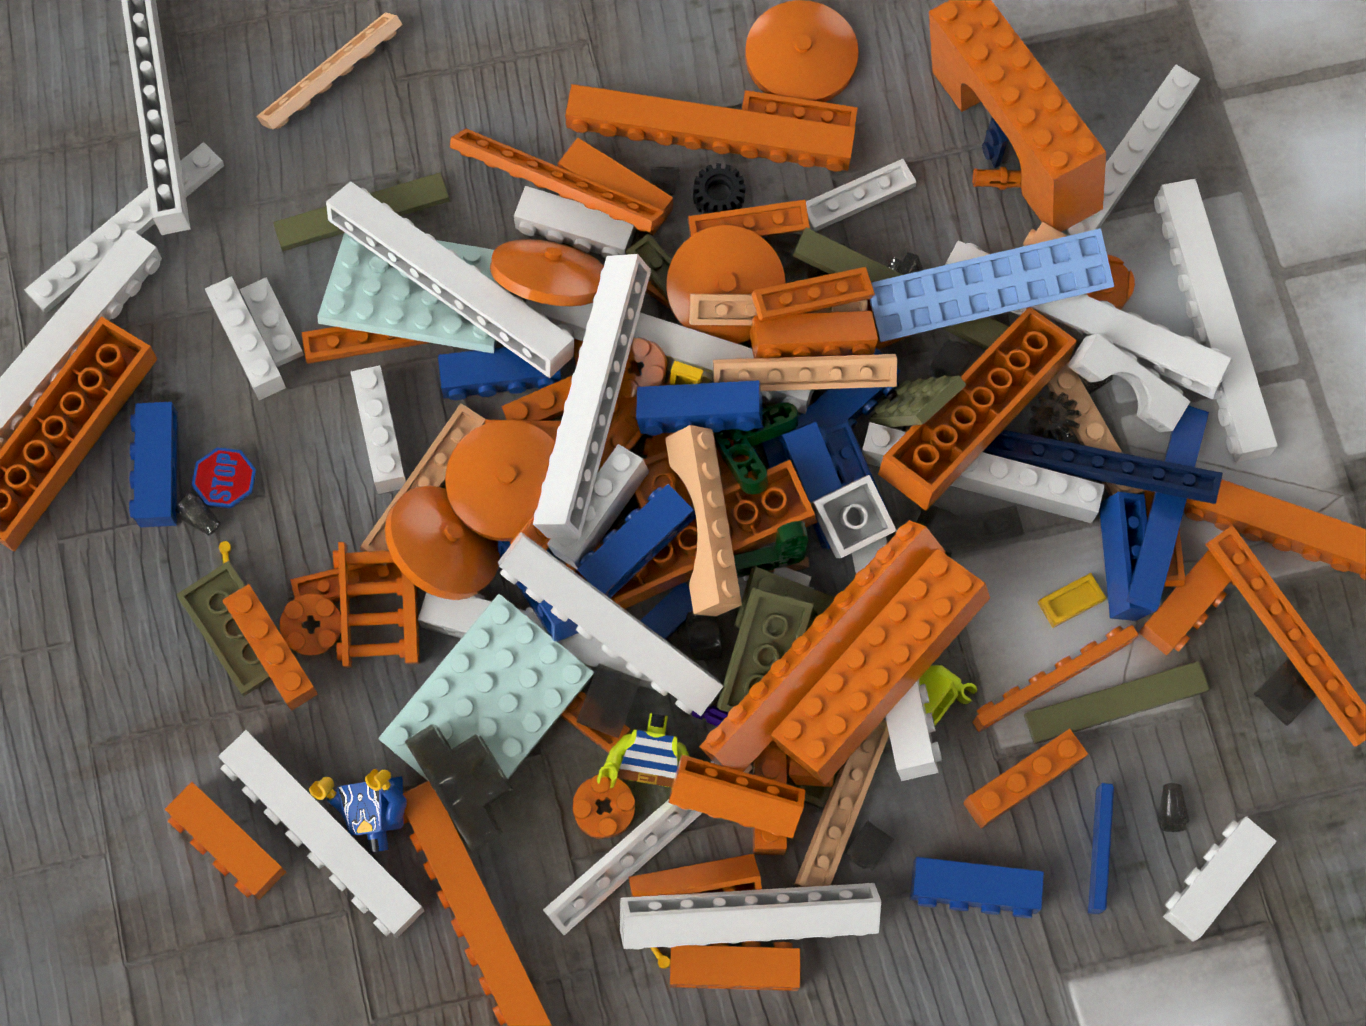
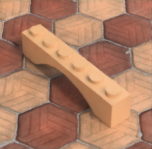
[665,425,742,616]

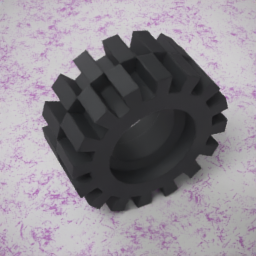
[693,163,746,214]

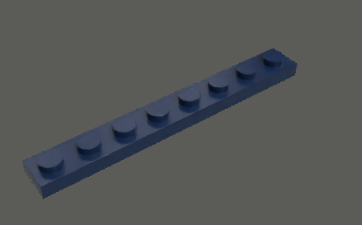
[983,430,1223,504]

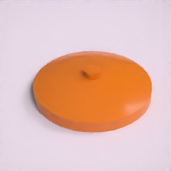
[745,0,859,102]
[666,225,786,344]
[490,239,604,306]
[445,420,555,541]
[385,486,500,600]

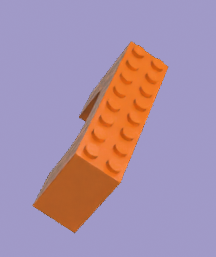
[929,0,1106,232]

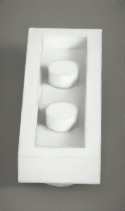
[239,277,304,367]

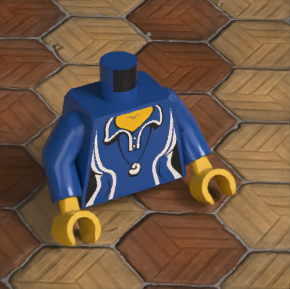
[309,769,407,853]

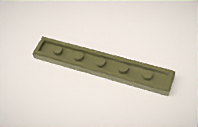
[273,172,450,252]
[1024,661,1210,745]

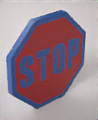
[192,447,256,508]

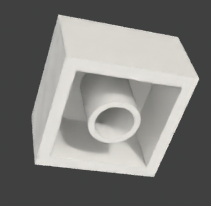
[810,475,897,558]

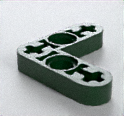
[714,402,799,494]
[734,521,809,578]

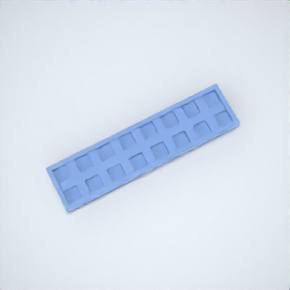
[870,228,1114,342]

